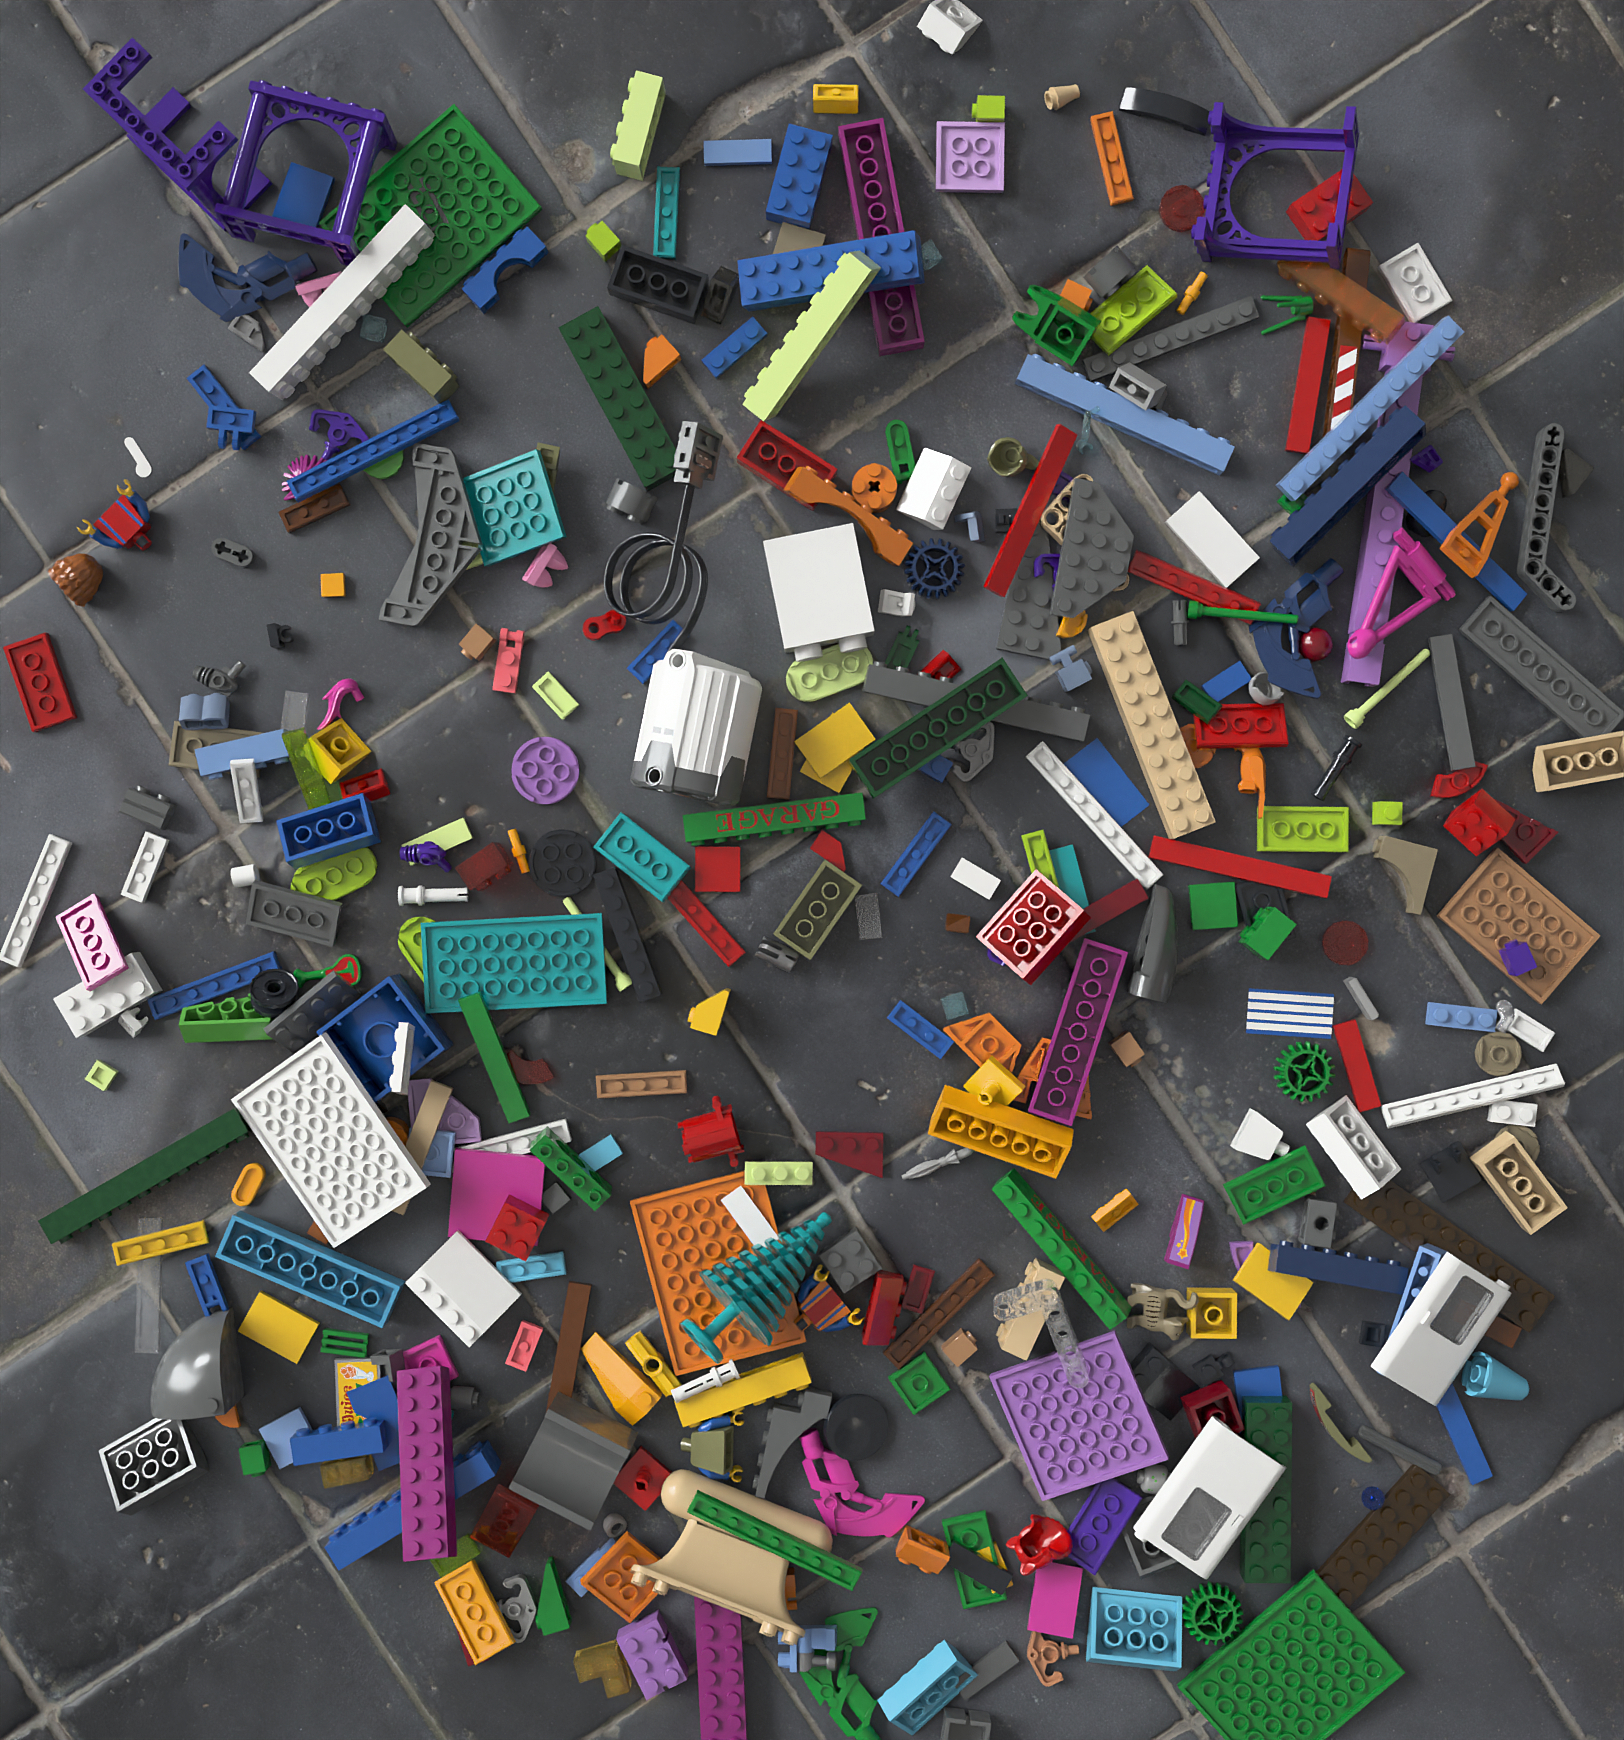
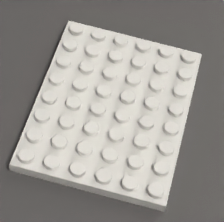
[231,1032,431,1248]

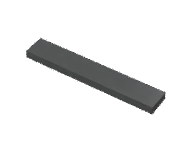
[1428,634,1476,771]

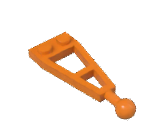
[1439,472,1519,578]

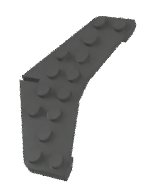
[379,443,482,627]

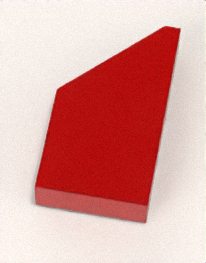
[810,830,846,872]

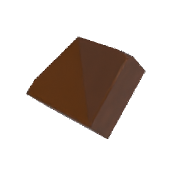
[945,913,970,933]

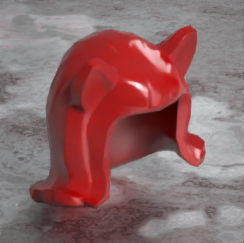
[1006,1514,1073,1576]

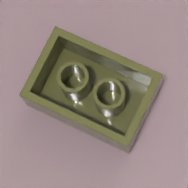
[383,329,460,404]

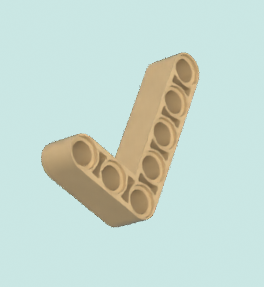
[1039,474,1129,592]

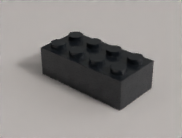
[607,245,709,324]

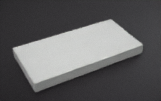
[1165,491,1260,588]

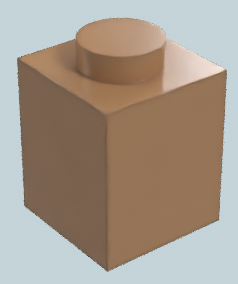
[459,624,497,661]
[1108,1030,1145,1067]
[941,1328,978,1367]

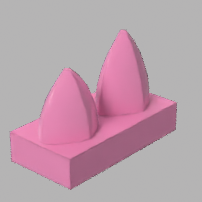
[295,272,342,307]
[522,543,568,588]

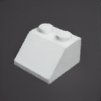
[917,0,983,54]

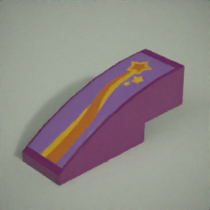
[1164,1194,1204,1269]

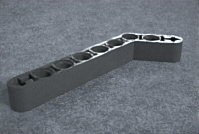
[1517,423,1576,613]

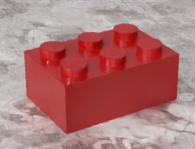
[1286,169,1373,241]

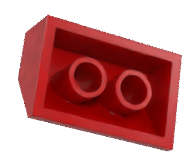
[862,1270,907,1345]

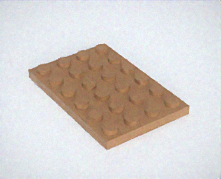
[1437,848,1600,1004]

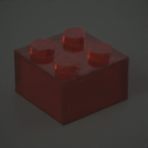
[455,842,514,892]

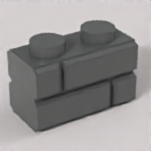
[119,785,176,830]

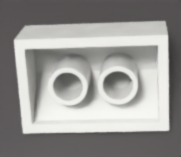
[896,448,971,530]

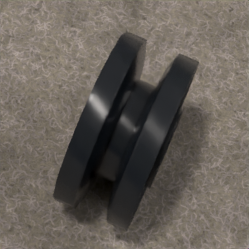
[250,968,299,1018]

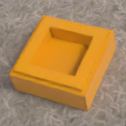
[321,573,346,598]

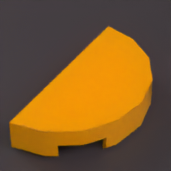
[1056,610,1088,638]

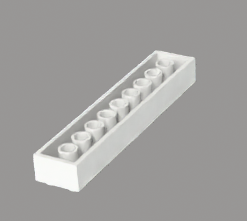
[249,204,435,400]

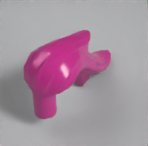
[317,678,364,730]

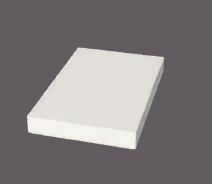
[1377,243,1452,323]

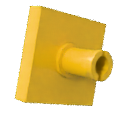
[963,1056,1025,1106]

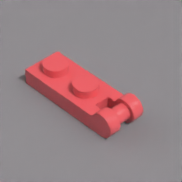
[492,628,525,694]

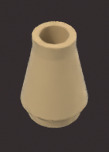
[1044,84,1080,110]

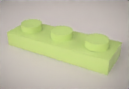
[744,1161,813,1185]

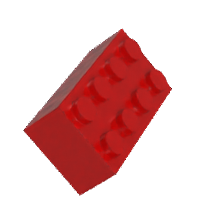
[736,420,838,512]

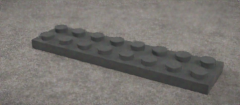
[1458,596,1624,738]

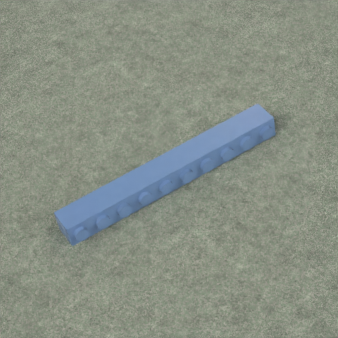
[1275,315,1464,501]
[1015,354,1234,476]

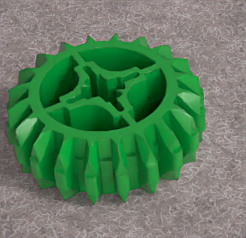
[1273,1041,1336,1102]
[1182,1581,1243,1646]

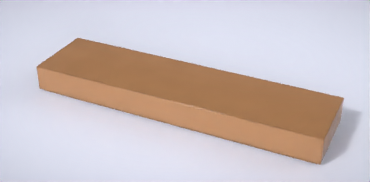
[596,1070,687,1098]

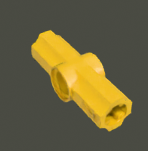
[625,1330,682,1397]

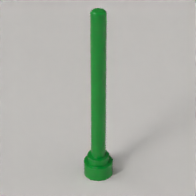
[1187,600,1299,624]

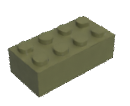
[773,860,862,960]

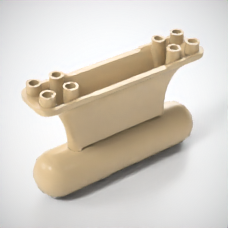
[630,1469,833,1646]

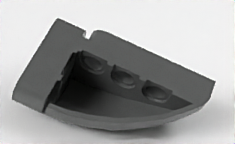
[1126,884,1178,1003]

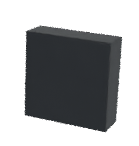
[1359,1320,1386,1348]

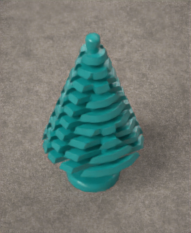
[680,1212,832,1364]

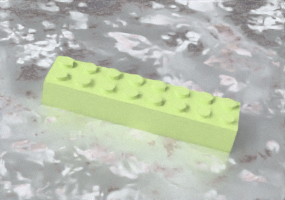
[743,250,881,421]

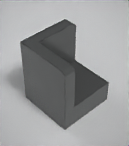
[370,1349,405,1382]

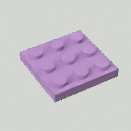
[936,121,1005,193]

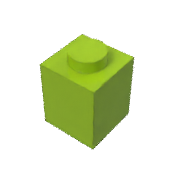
[972,95,1005,122]
[585,221,622,262]
[1372,801,1403,825]

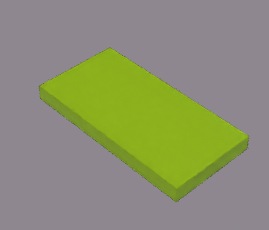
[1090,265,1177,356]
[1257,806,1349,852]

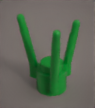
[1261,295,1313,335]

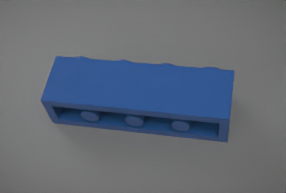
[290,1417,388,1466]

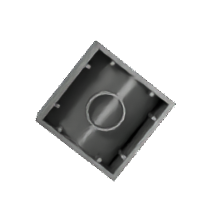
[508,1391,638,1530]

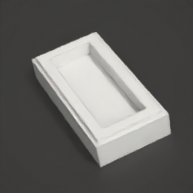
[950,858,1001,900]
[1503,1009,1555,1052]

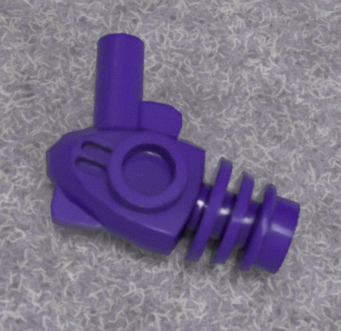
[400,841,452,872]

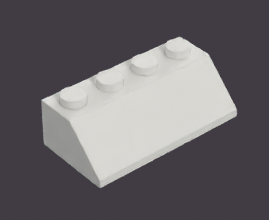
[1306,1095,1401,1199]

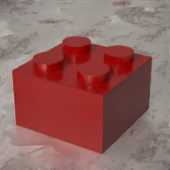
[1443,789,1516,856]
[485,1194,549,1261]

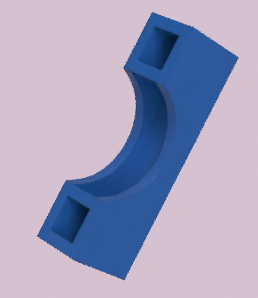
[462,227,549,314]

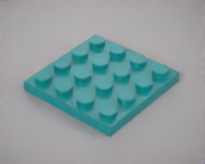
[463,449,567,567]

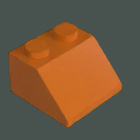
[895,1525,950,1574]

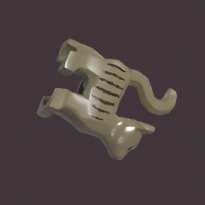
[1127,1283,1199,1340]

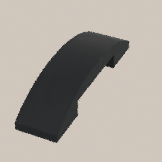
[1119,87,1209,136]

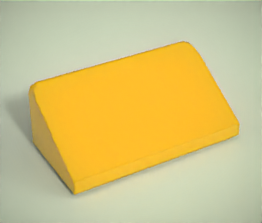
[813,84,858,114]

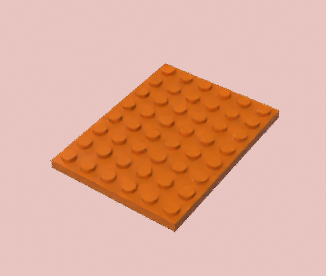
[630,1170,806,1376]

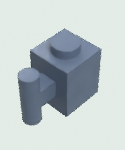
[1049,645,1092,692]

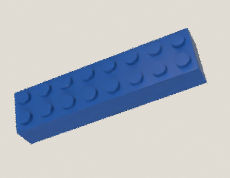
[737,230,925,312]
[324,1440,502,1571]

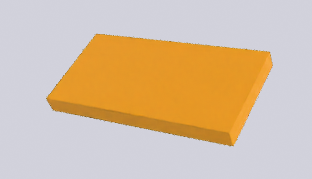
[434,1559,516,1665]

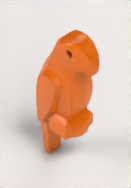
[1234,748,1266,819]

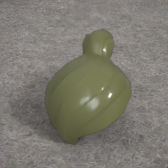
[987,437,1039,477]

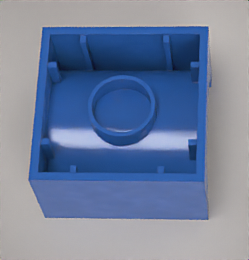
[316,973,454,1103]

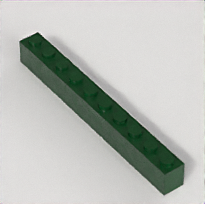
[38,1108,252,1244]

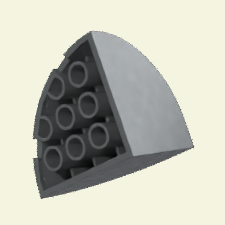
[150,1307,245,1420]

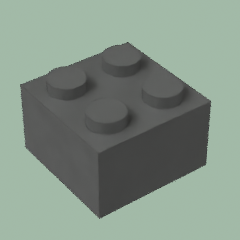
[819,1226,882,1293]

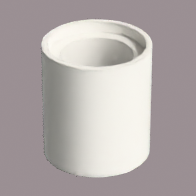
[231,864,260,888]

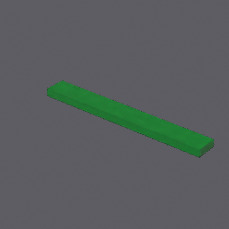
[687,1490,863,1591]

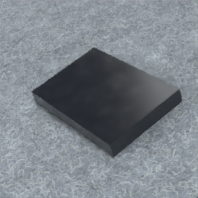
[1235,881,1297,942]

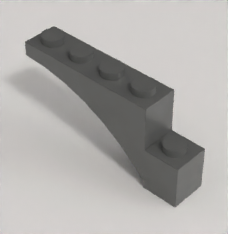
[752,1386,832,1498]

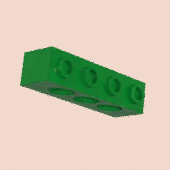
[529,1126,612,1211]

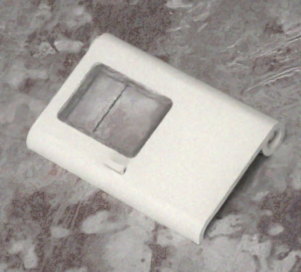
[1371,1252,1512,1406]
[1133,1416,1286,1579]

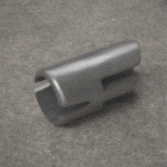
[755,937,800,973]

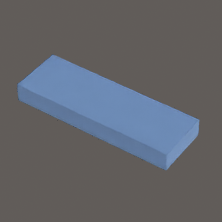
[704,139,772,166]

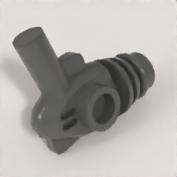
[192,660,246,697]

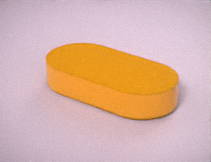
[231,1163,266,1206]

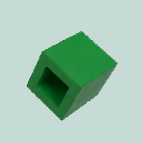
[239,1439,271,1477]

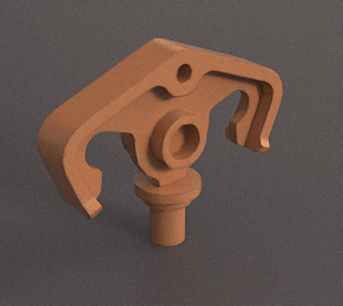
[1027,1631,1079,1687]

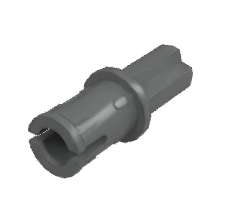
[1171,600,1189,645]

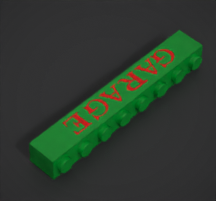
[683,793,866,846]
[992,1168,1132,1330]

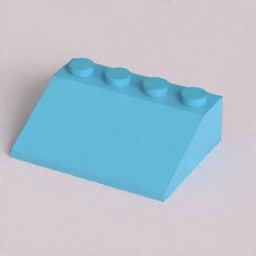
[1086,1587,1182,1671]

